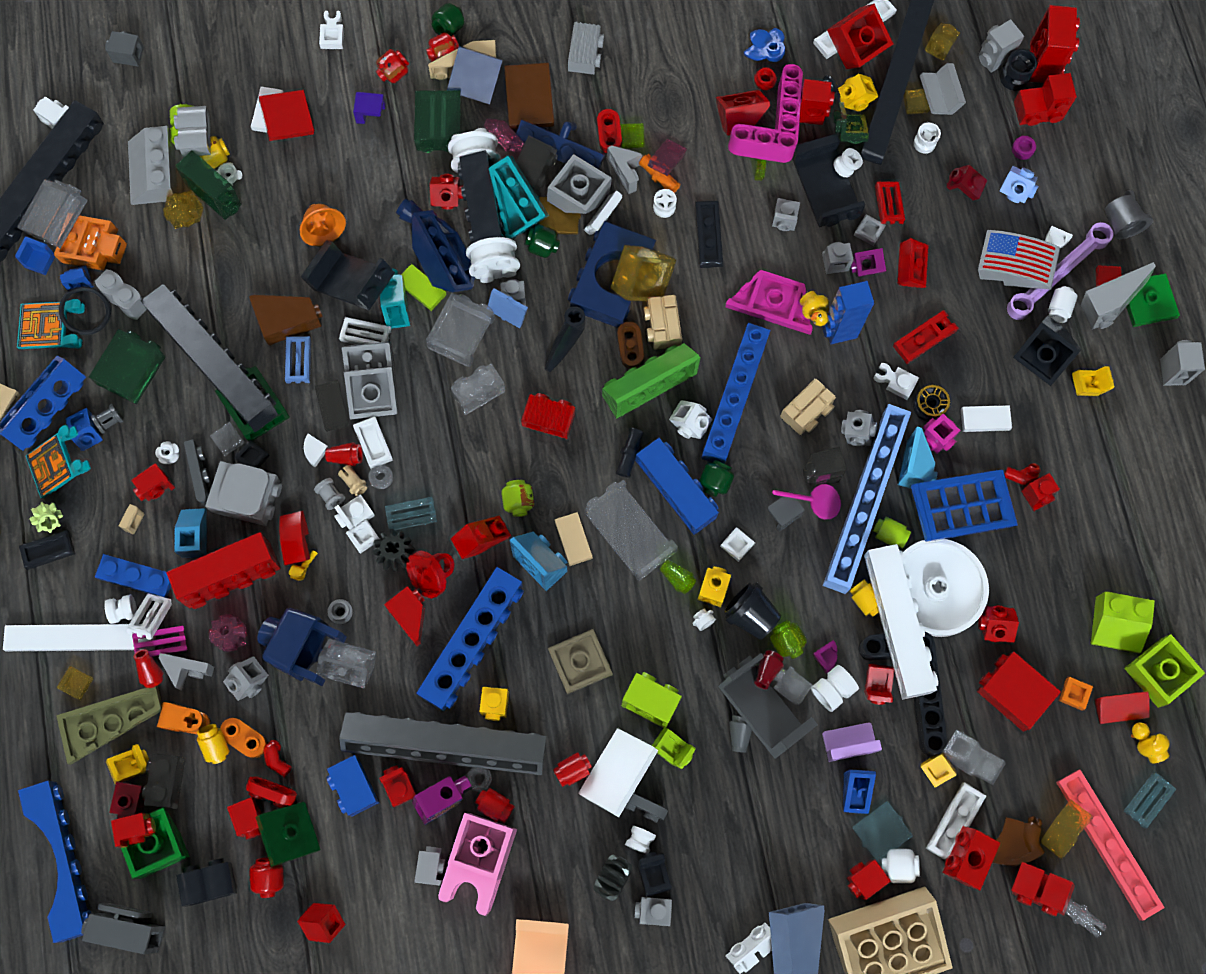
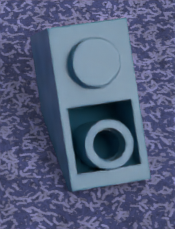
[175,508,207,558]

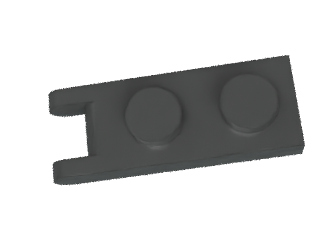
[184,439,211,508]

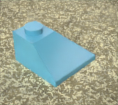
[898,427,937,488]

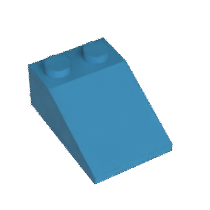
[510,532,567,591]

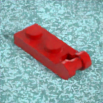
[893,310,959,364]

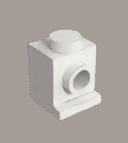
[33,97,69,129]

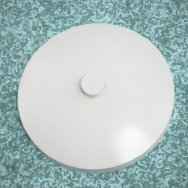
[903,539,989,637]

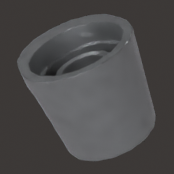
[1105,190,1153,239]

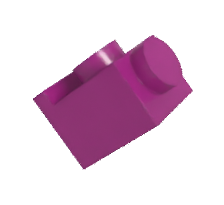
[851,248,886,277]

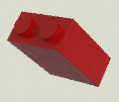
[977,652,1061,732]

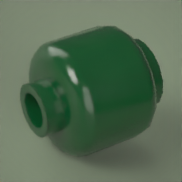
[432,3,464,36]
[524,224,560,258]
[699,460,734,497]

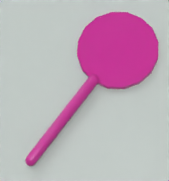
[772,484,841,520]

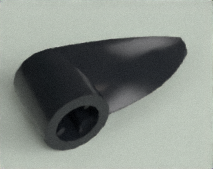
[544,307,585,372]

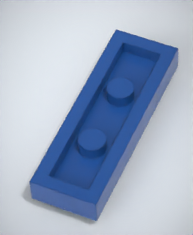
[95,554,171,598]

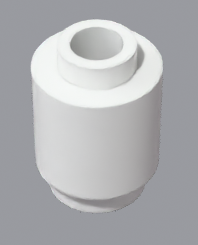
[1048,286,1078,323]

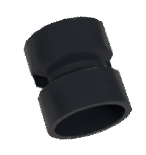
[1000,49,1038,91]

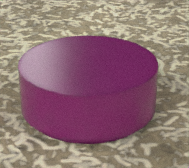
[1012,136,1036,160]

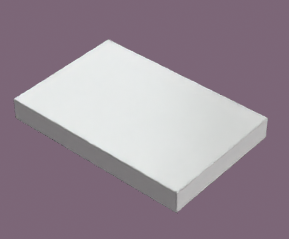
[578,728,658,817]

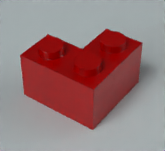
[1014,73,1077,126]

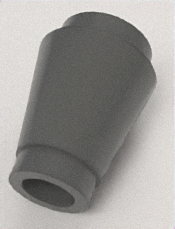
[729,715,752,753]

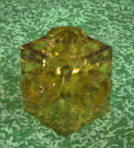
[163,190,203,229]

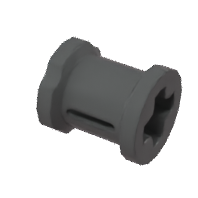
[91,404,124,434]

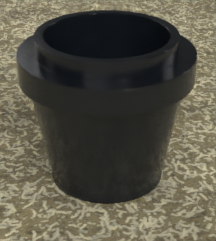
[724,583,782,640]

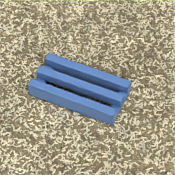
[285,336,311,383]

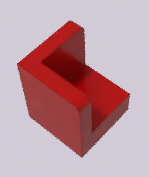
[297,903,346,943]

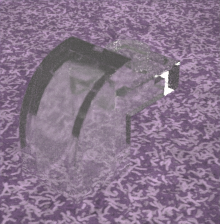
[943,730,1006,785]

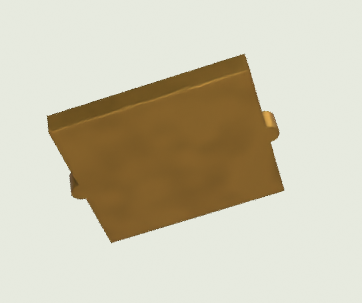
[538,197,581,234]

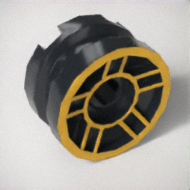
[913,385,950,422]

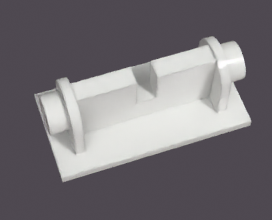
[726,923,772,974]

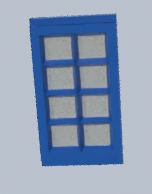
[911,470,1018,542]

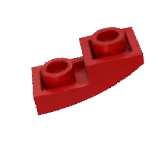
[279,511,310,565]

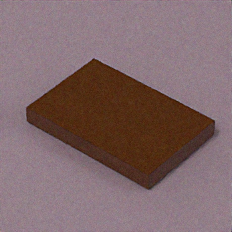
[504,63,554,130]

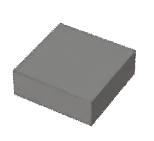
[854,214,886,246]

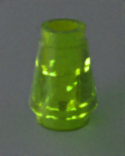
[660,560,696,594]

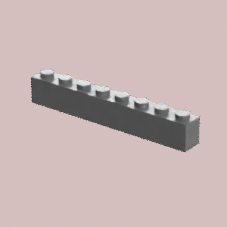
[339,712,546,775]

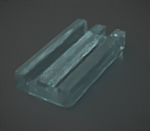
[385,497,437,531]
[1123,772,1176,828]

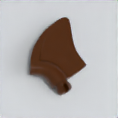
[992,816,1045,866]

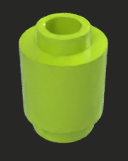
[873,516,911,549]

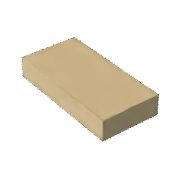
[555,512,593,566]

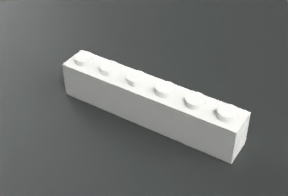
[864,544,938,700]

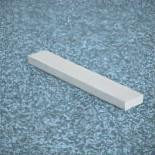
[3,624,156,651]

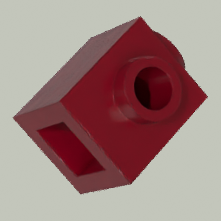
[109,782,148,819]

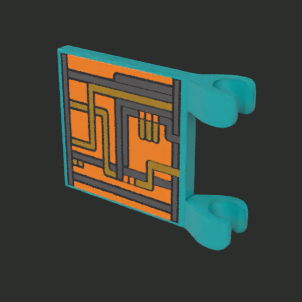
[17,299,85,349]
[26,425,91,498]

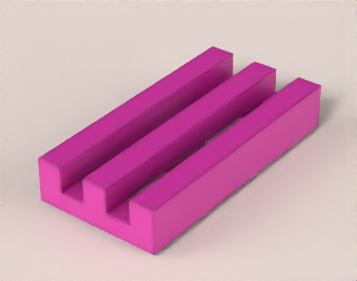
[132,626,187,657]

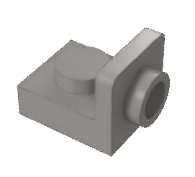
[772,198,800,231]
[634,897,672,926]

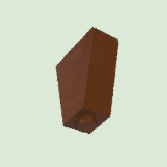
[249,295,323,346]

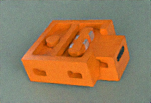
[54,214,127,271]

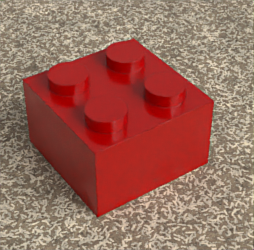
[827,4,893,70]

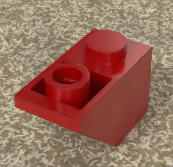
[451,515,511,559]

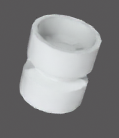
[811,665,859,712]

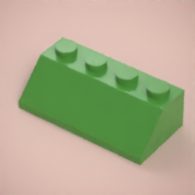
[602,343,700,419]

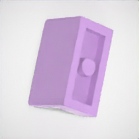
[822,723,882,762]

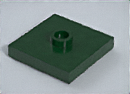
[255,801,321,867]

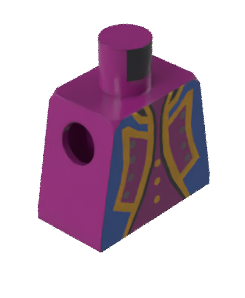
[412,776,472,825]

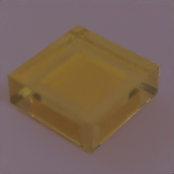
[904,89,930,114]
[57,666,94,700]

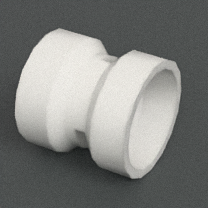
[913,123,941,154]
[105,594,137,624]

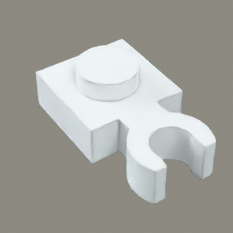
[319,11,344,49]
[873,363,919,400]

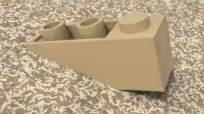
[428,40,496,80]

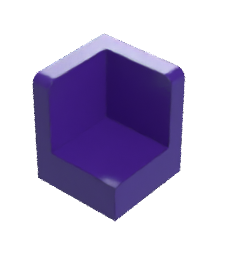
[353,92,386,124]

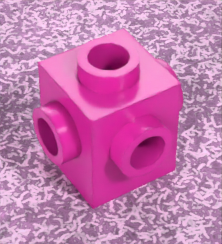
[923,414,961,454]

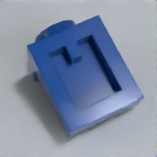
[59,266,94,293]
[66,408,103,451]

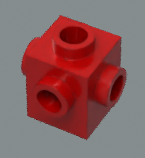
[430,174,464,209]
[978,605,1019,643]

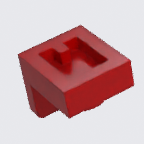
[379,765,416,808]

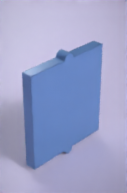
[487,288,528,328]

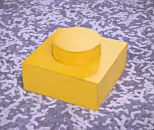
[921,752,957,787]

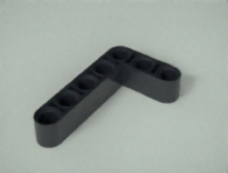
[859,632,947,756]

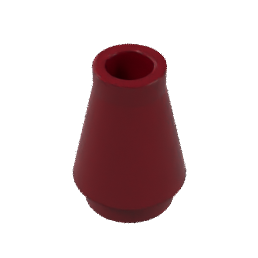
[754,650,784,689]

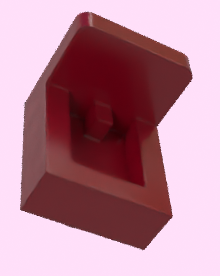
[946,165,987,201]

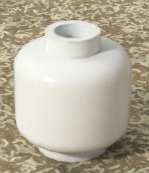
[882,849,920,883]

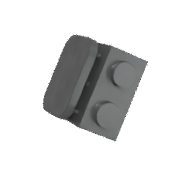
[81,903,166,954]

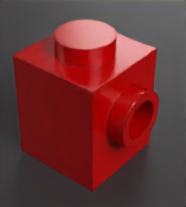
[846,860,891,900]

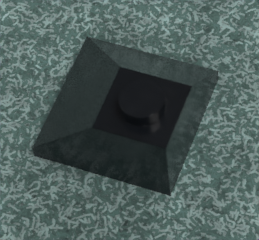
[1013,316,1081,386]

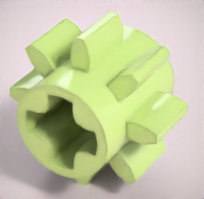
[29,502,63,533]

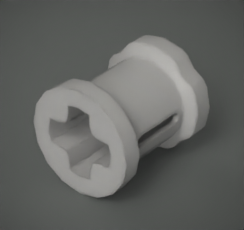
[314,478,345,510]

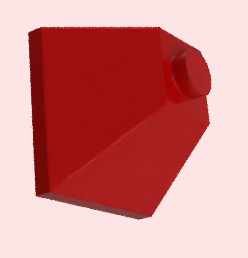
[716,90,770,136]

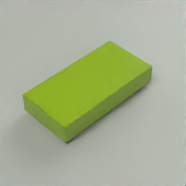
[401,264,447,311]

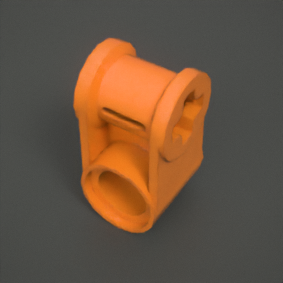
[157,702,210,735]

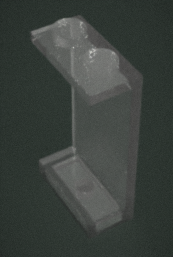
[585,480,678,581]

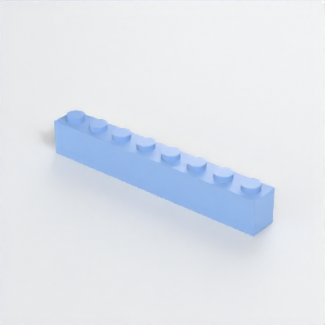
[823,404,911,594]

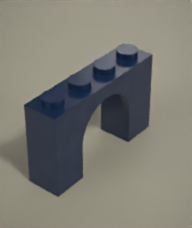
[568,221,656,328]

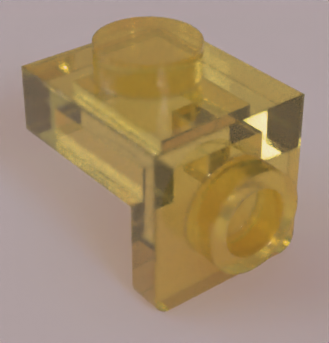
[925,22,960,60]

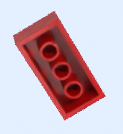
[166,532,281,609]

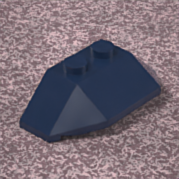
[412,210,475,293]

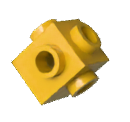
[838,74,879,111]

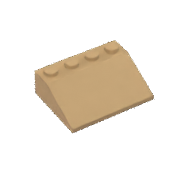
[828,886,953,974]

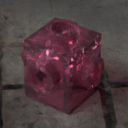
[209,614,247,652]

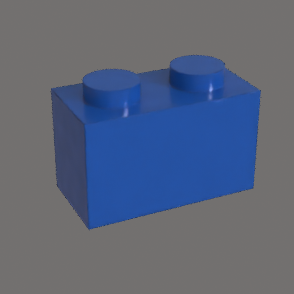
[326,755,379,817]

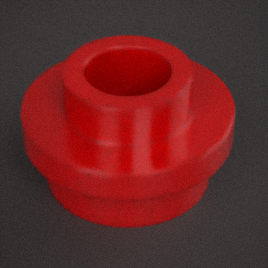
[754,68,777,90]

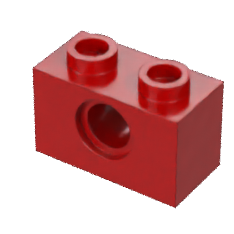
[799,79,835,125]
[942,826,1000,890]

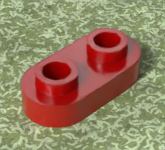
[597,109,622,153]
[246,777,297,808]

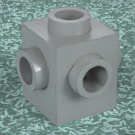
[841,410,877,446]
[223,656,269,701]

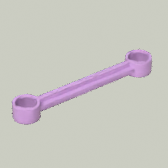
[1007,223,1113,320]

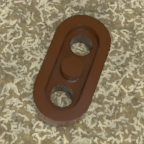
[617,322,644,369]

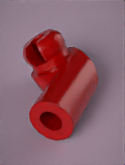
[1004,463,1041,485]
[263,740,292,777]

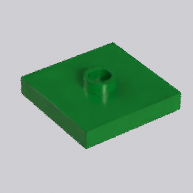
[1126,273,1180,327]

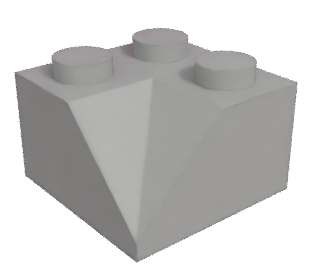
[547,154,612,214]

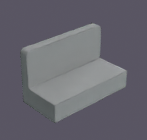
[920,63,966,115]

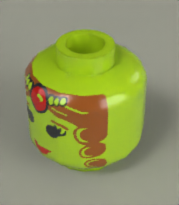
[501,480,534,517]

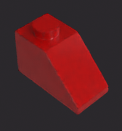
[384,586,425,646]

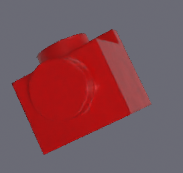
[131,463,175,501]
[1021,473,1060,511]
[111,813,156,848]

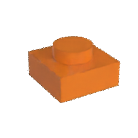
[1059,677,1093,711]

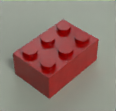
[1029,5,1080,83]

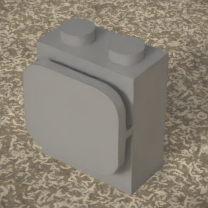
[205,461,282,526]

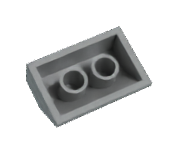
[128,126,178,205]

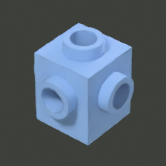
[1000,166,1038,203]

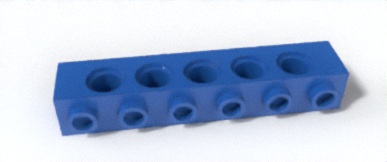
[701,323,770,464]
[416,567,524,712]

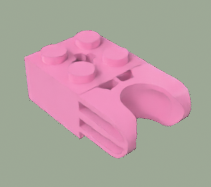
[438,813,517,916]

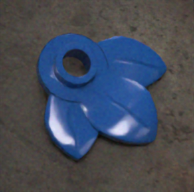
[744,28,785,62]

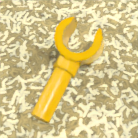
[289,550,318,581]

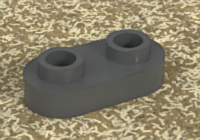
[625,793,668,823]

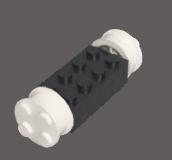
[448,128,520,283]

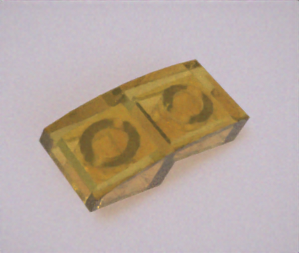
[1040,800,1093,859]

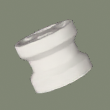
[833,148,863,177]
[653,189,677,218]
[625,826,656,854]

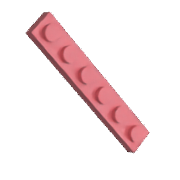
[1056,770,1165,921]

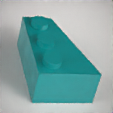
[489,155,549,239]

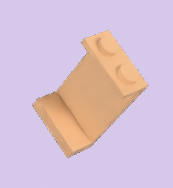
[512,919,569,974]

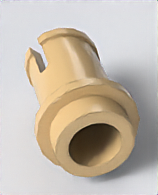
[338,465,367,496]

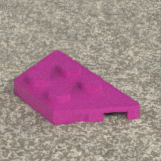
[725,270,813,335]

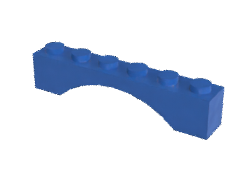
[18,780,92,943]

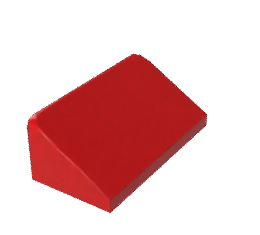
[897,238,928,288]
[1095,691,1149,724]

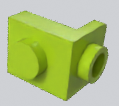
[652,727,696,769]

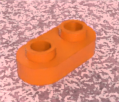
[220,718,267,758]

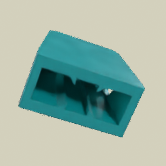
[380,269,410,329]

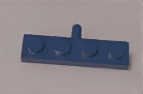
[513,120,605,170]

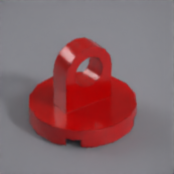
[406,550,455,599]

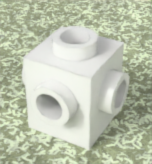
[669,400,713,439]

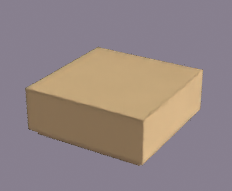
[119,504,144,534]

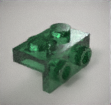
[834,102,869,144]

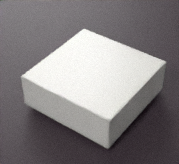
[346,519,380,554]
[720,527,755,562]

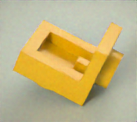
[1072,366,1114,396]
[106,744,149,785]

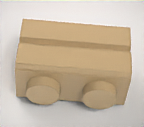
[643,295,682,350]
[780,379,836,435]

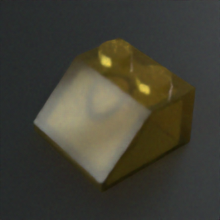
[611,245,676,301]

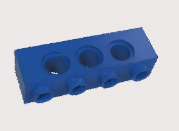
[0,356,86,451]

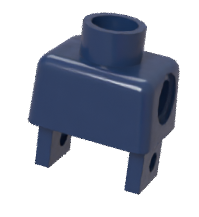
[257,608,347,686]

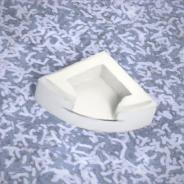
[1045,226,1073,248]
[304,434,329,467]

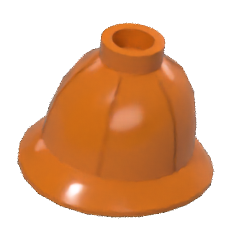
[300,204,346,246]

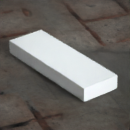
[926,782,986,861]

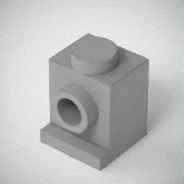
[822,242,853,274]
[500,279,526,306]
[415,846,445,886]

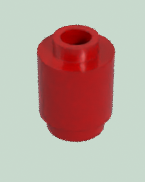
[553,752,592,787]
[475,788,515,823]

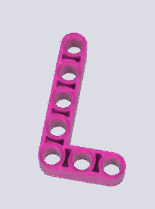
[728,64,803,163]

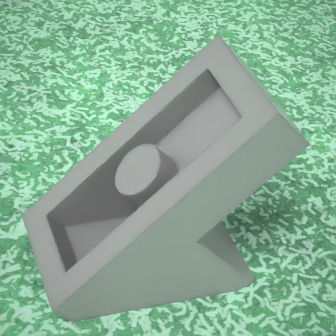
[607,145,642,194]
[159,653,214,691]

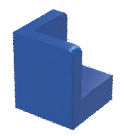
[15,236,55,275]

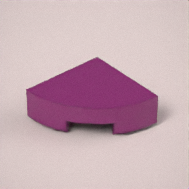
[812,640,838,674]

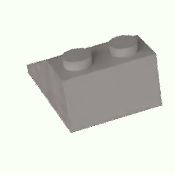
[1080,262,1156,330]

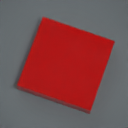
[258,90,314,141]

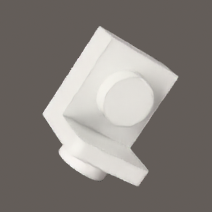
[334,494,375,530]

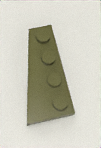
[56,686,163,765]

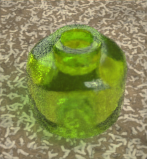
[770,620,807,659]

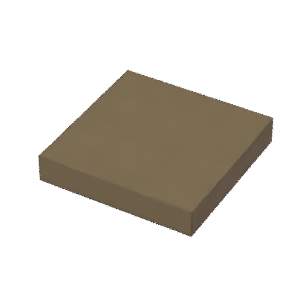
[548,629,613,694]

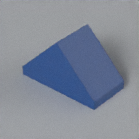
[843,770,876,814]

